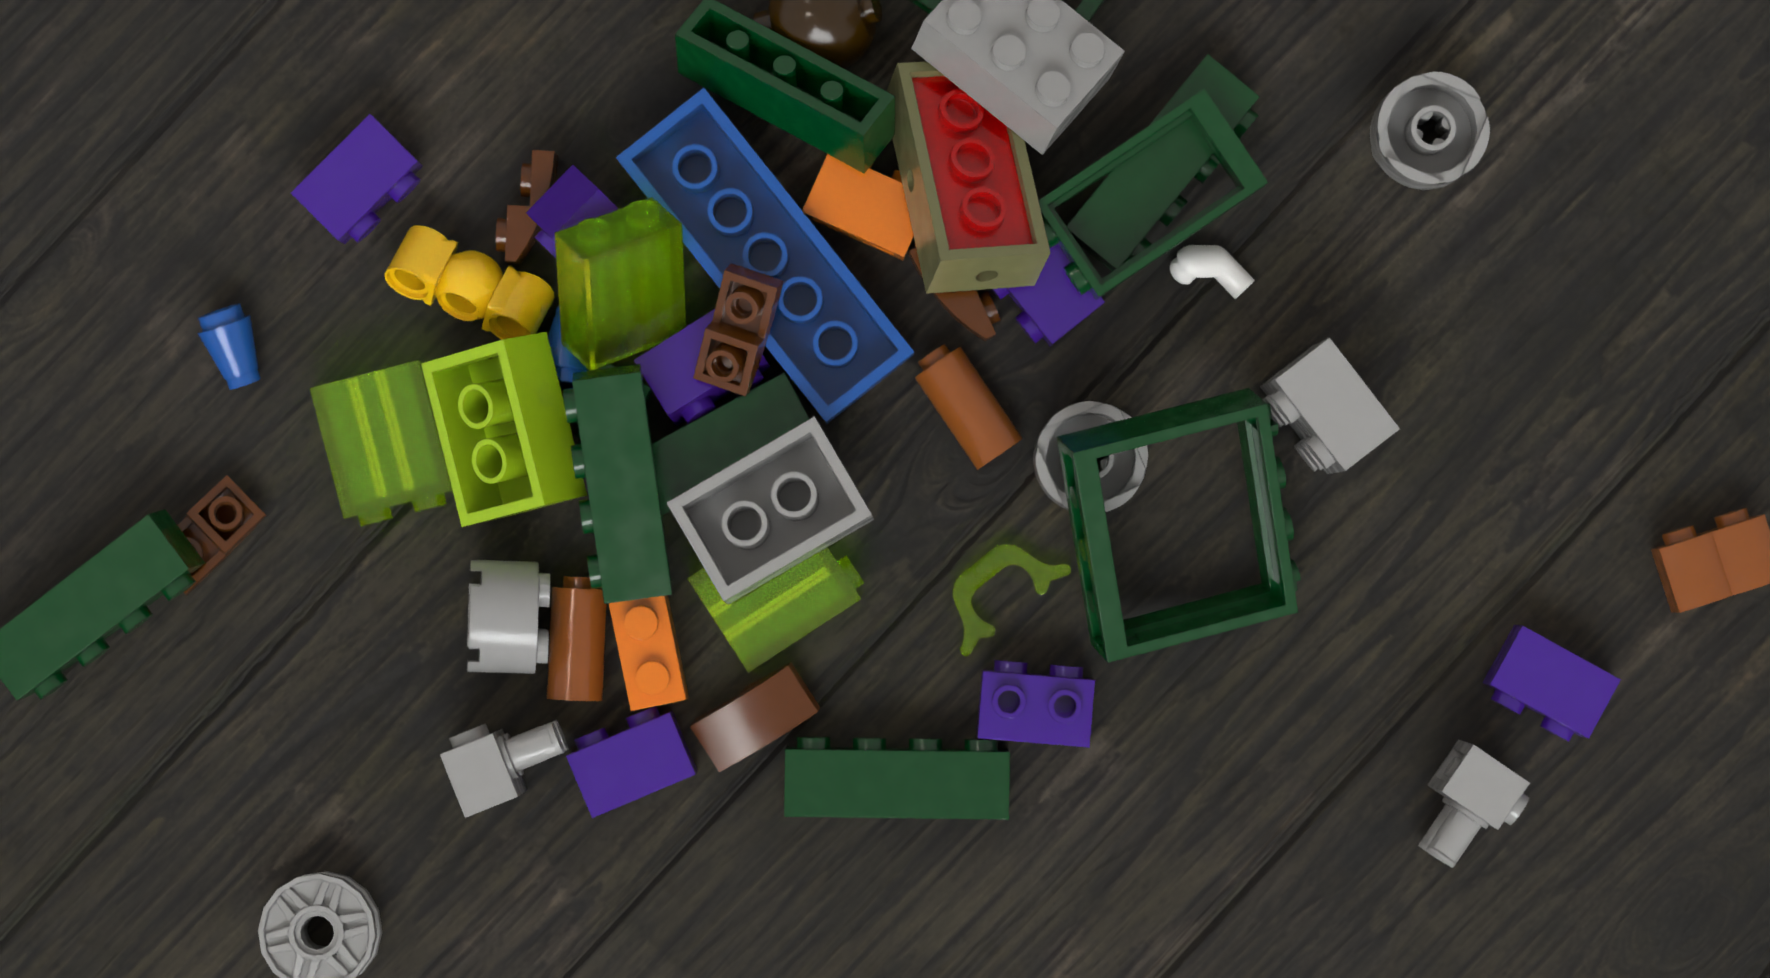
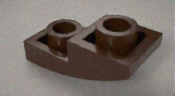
[496,150,559,265]
[909,248,1001,341]
[693,263,784,397]
[177,475,266,596]
[690,662,820,772]

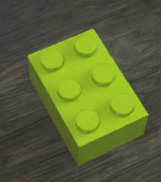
[421,332,587,527]

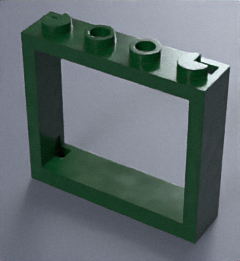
[1056,388,1301,663]

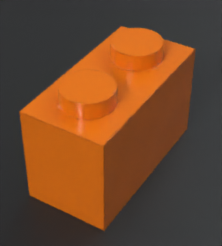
[802,154,914,261]
[609,595,689,711]

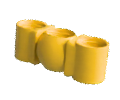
[385,225,555,340]

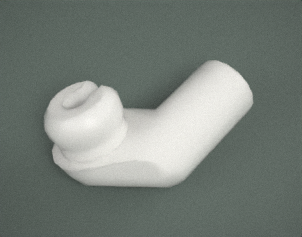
[1169,245,1255,299]

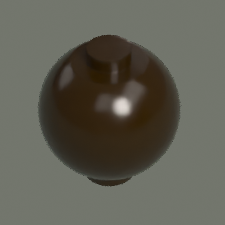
[753,0,882,69]

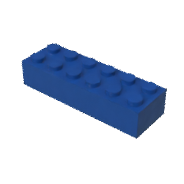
[616,88,914,424]

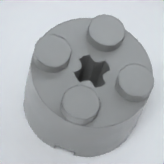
[1370,72,1490,190]
[1033,401,1148,512]
[467,560,550,674]

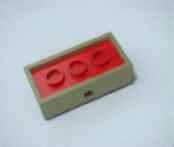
[887,61,1050,294]

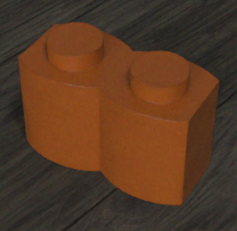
[1651,508,1770,613]

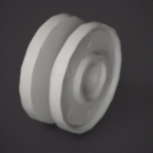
[258,871,382,978]

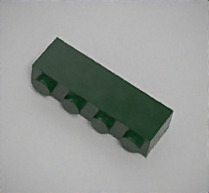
[675,0,895,174]
[1066,54,1259,271]
[563,364,672,604]
[652,373,809,527]
[0,509,205,701]
[784,736,1010,820]

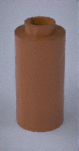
[915,344,1023,470]
[547,576,607,701]

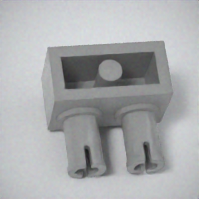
[440,720,569,818]
[1418,739,1530,868]

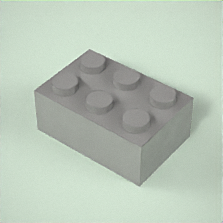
[911,0,1125,155]
[1260,338,1400,474]
[667,416,874,605]

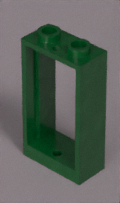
[1039,88,1268,300]

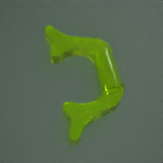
[952,544,1071,656]

